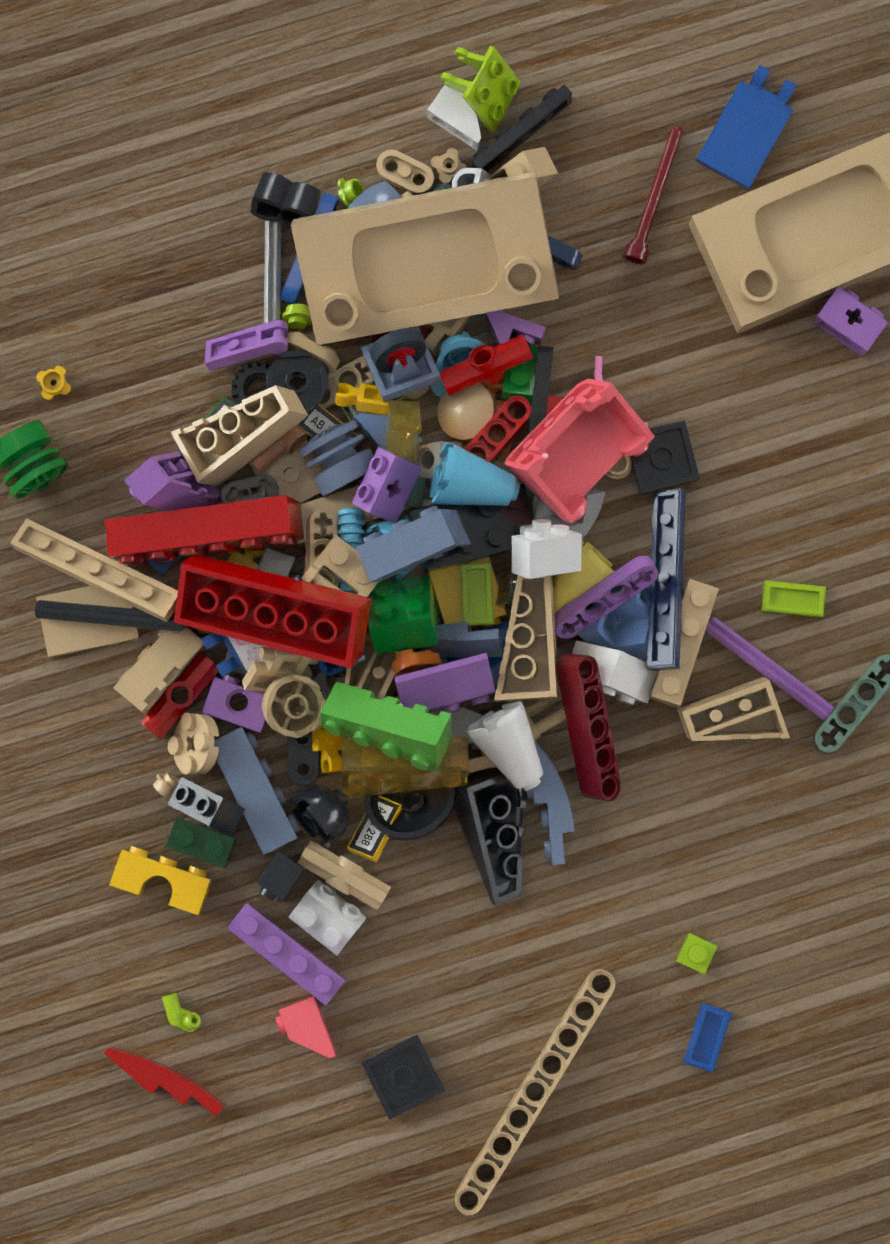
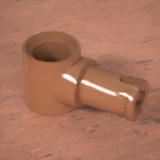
[250,425,308,473]

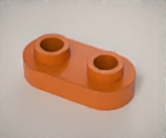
[392,649,443,676]

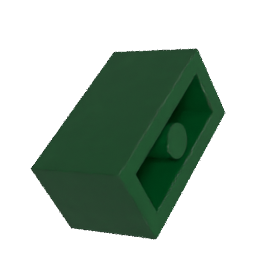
[165,817,237,868]

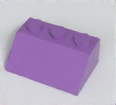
[394,653,495,713]

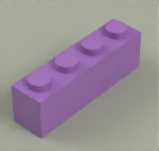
[227,903,346,1005]

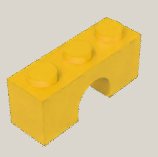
[109,846,212,915]

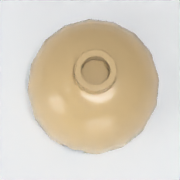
[261,675,326,738]

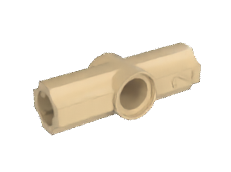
[298,840,391,910]

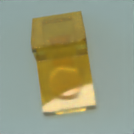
[385,400,422,463]

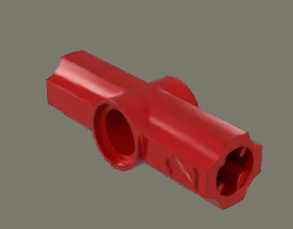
[439,334,534,396]
[140,652,219,740]

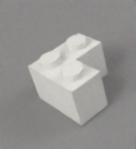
[512,519,582,579]
[572,641,658,705]

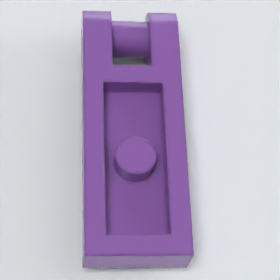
[205,320,288,371]

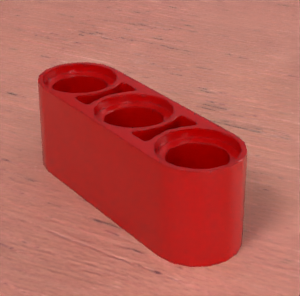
[465,396,531,464]

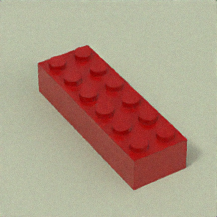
[105,495,304,567]
[174,554,372,668]

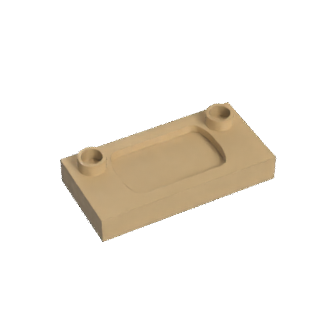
[689,133,890,334]
[291,171,559,345]

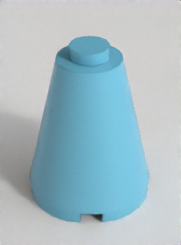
[430,442,520,506]

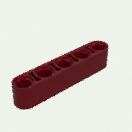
[556,653,621,802]

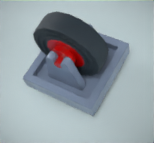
[361,326,441,403]

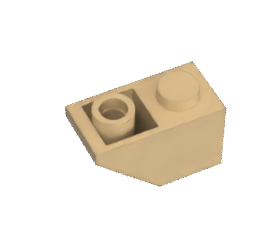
[491,147,558,187]

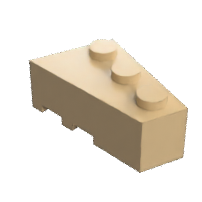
[113,626,206,715]
[677,677,790,741]

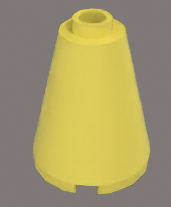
[552,537,615,614]

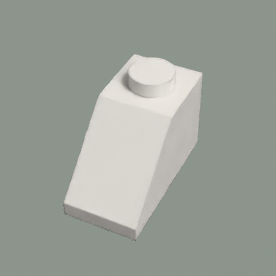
[427,85,481,151]

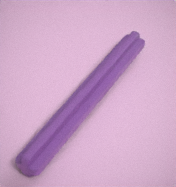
[705,617,834,720]

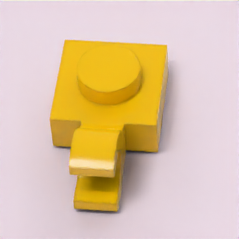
[312,724,346,773]

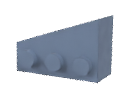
[356,506,471,582]

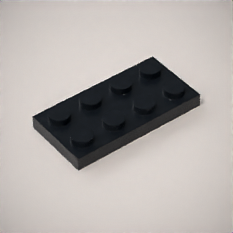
[407,484,535,573]

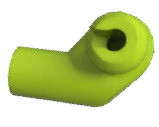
[162,993,201,1032]

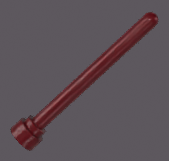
[622,126,682,265]

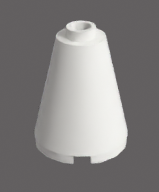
[467,700,543,791]

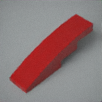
[104,1046,226,1116]

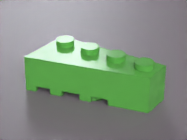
[320,682,451,772]

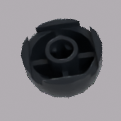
[289,785,349,848]

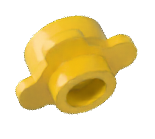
[36,366,71,400]

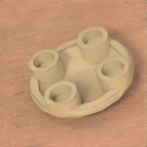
[437,383,497,442]

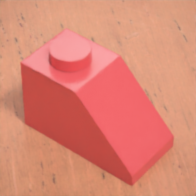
[276,996,337,1058]

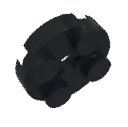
[266,350,328,412]

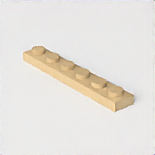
[10,518,178,622]

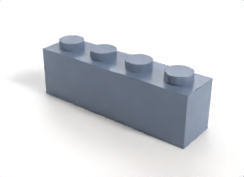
[214,727,301,855]

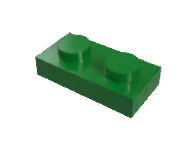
[501,346,538,403]

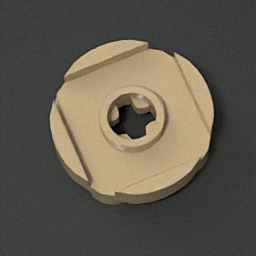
[168,712,219,775]

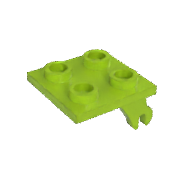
[440,46,521,132]

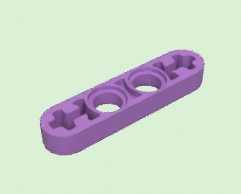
[555,556,658,639]

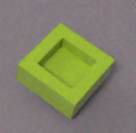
[675,933,718,975]

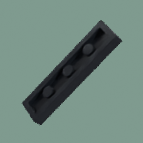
[472,84,572,173]

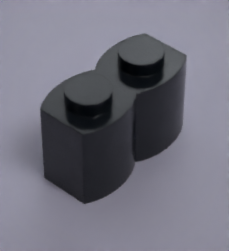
[250,172,321,228]

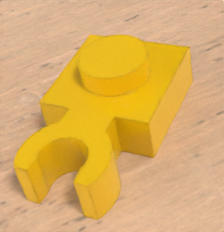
[335,383,388,415]

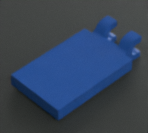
[696,65,796,190]

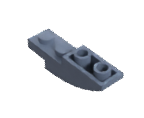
[526,741,575,865]

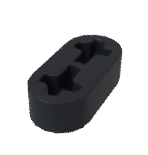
[221,474,279,504]

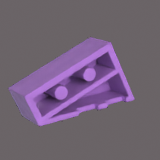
[124,451,222,511]

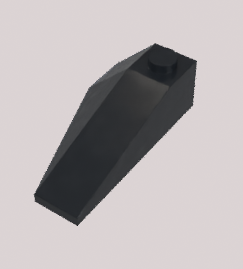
[454,770,526,905]

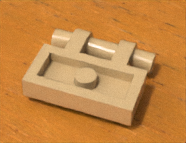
[242,647,319,692]

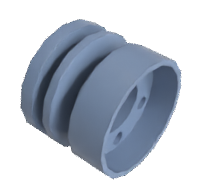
[298,420,374,497]

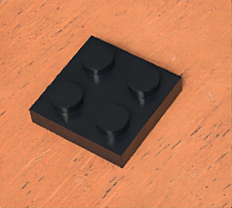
[630,420,700,495]
[361,1034,445,1120]

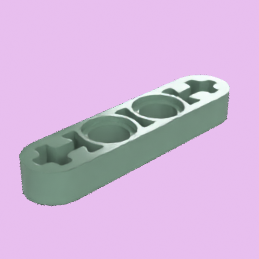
[813,654,890,753]

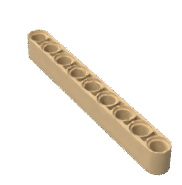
[455,969,615,1215]

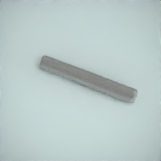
[264,221,282,324]

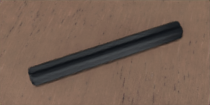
[34,600,185,632]

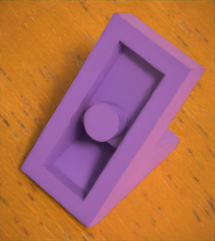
[485,311,546,346]

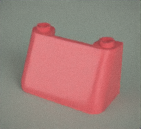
[505,379,655,524]

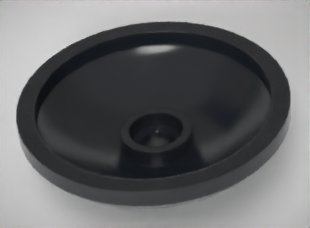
[364,758,456,841]

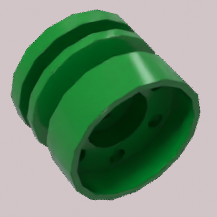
[0,420,69,500]

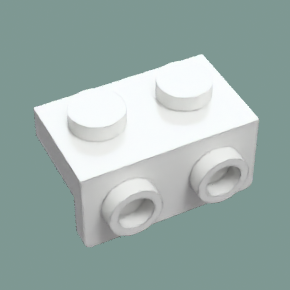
[288,880,366,955]

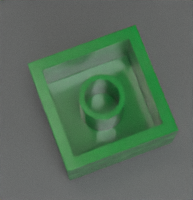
[369,576,438,654]

